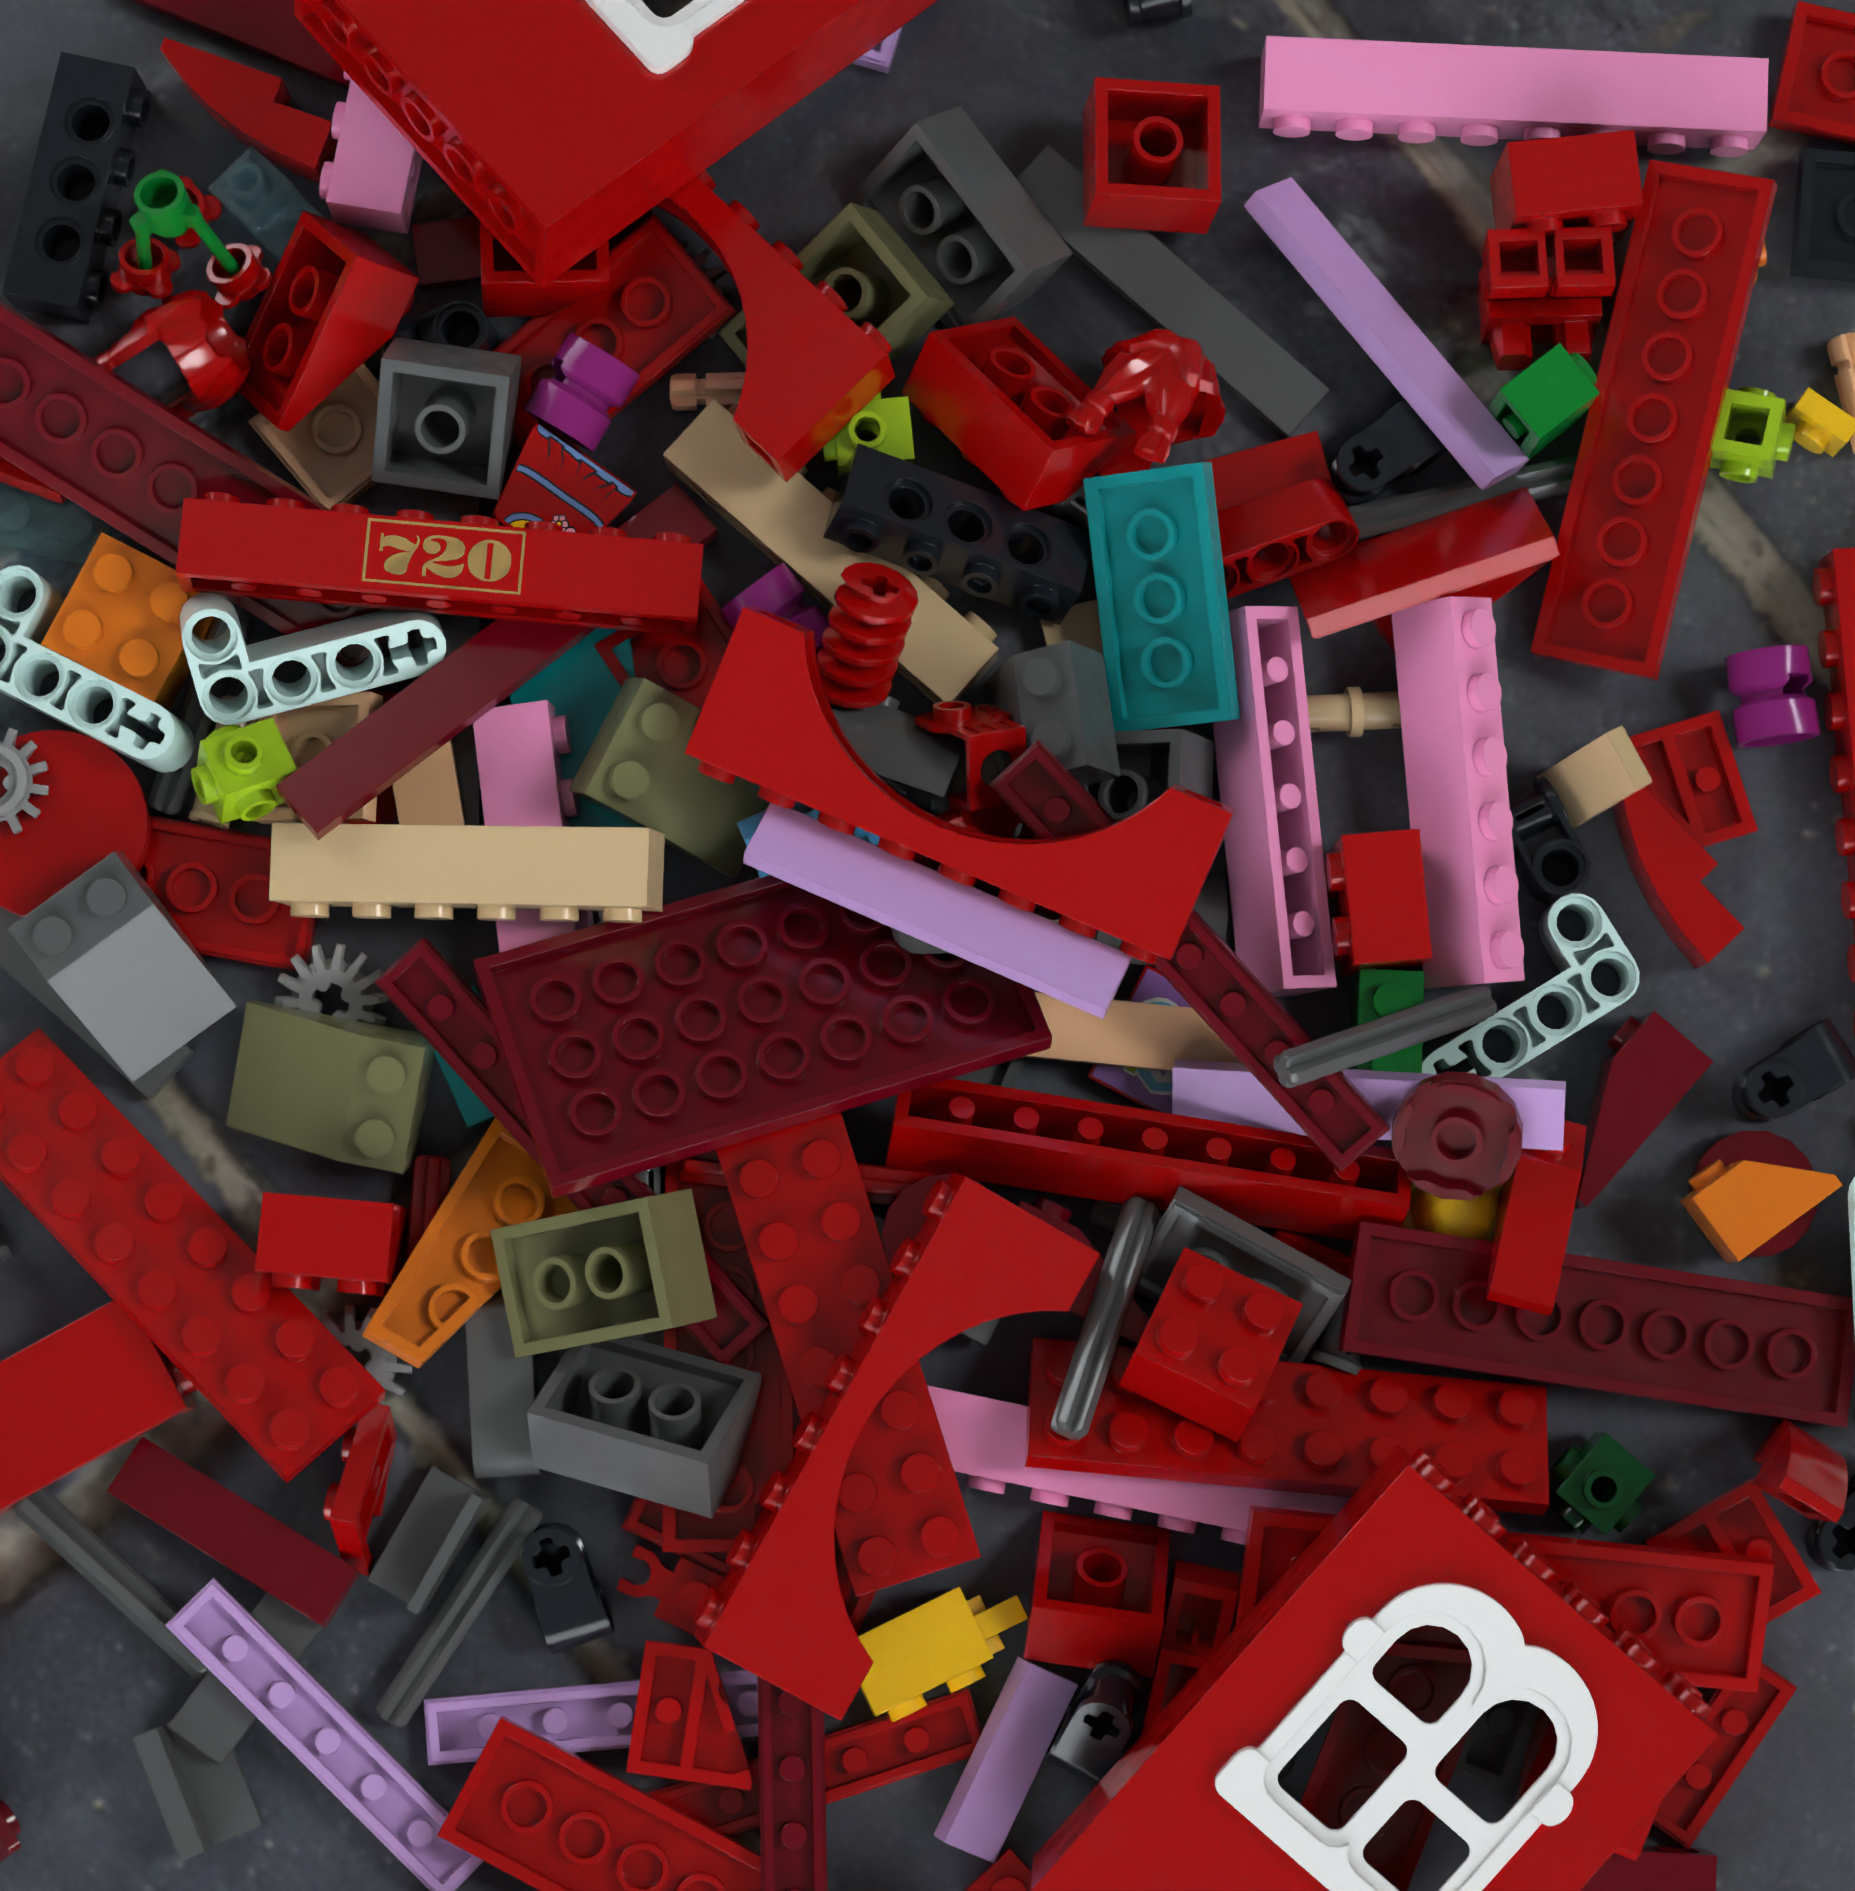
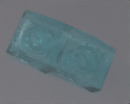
[207,146,325,262]

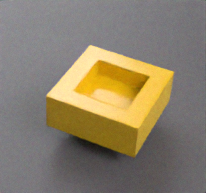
[1785,387,1855,457]

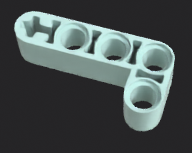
[0,565,194,773]
[179,593,446,725]
[1422,893,1640,1078]

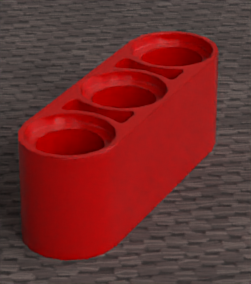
[1217,478,1359,599]

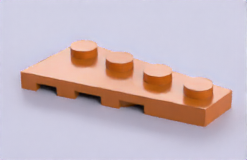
[362,1117,579,1369]

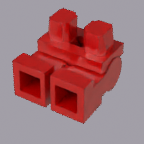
[1478,227,1616,371]

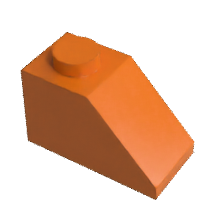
[1680,1159,1843,1263]

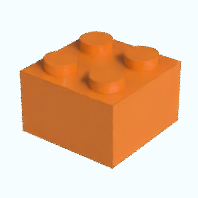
[41,532,214,711]

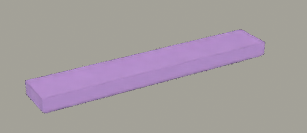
[1244,177,1529,490]
[743,803,1131,1019]
[1172,1059,1566,1151]
[165,1577,483,1891]
[423,1670,758,1766]

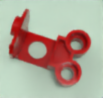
[914,701,1039,839]

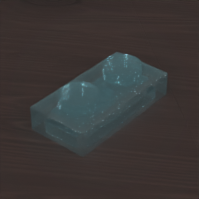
[0,482,114,564]

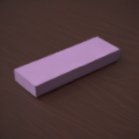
[934,1657,1078,1863]

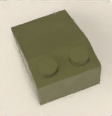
[719,202,955,366]
[568,677,770,879]
[226,1000,435,1174]
[490,1188,717,1358]

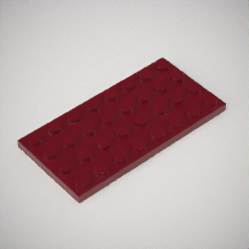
[473,845,1053,1199]

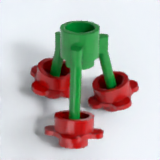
[110,169,272,309]

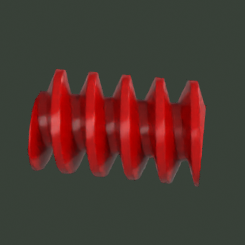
[816,562,918,709]

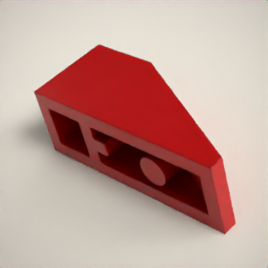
[1486,1120,1587,1316]

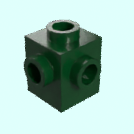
[1549,1432,1656,1536]

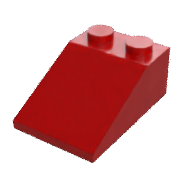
[238,210,419,432]

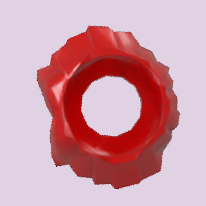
[93,289,250,420]
[1066,329,1226,476]

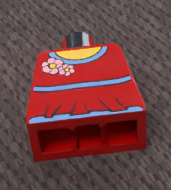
[492,421,637,534]

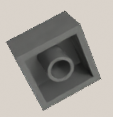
[371,337,522,500]

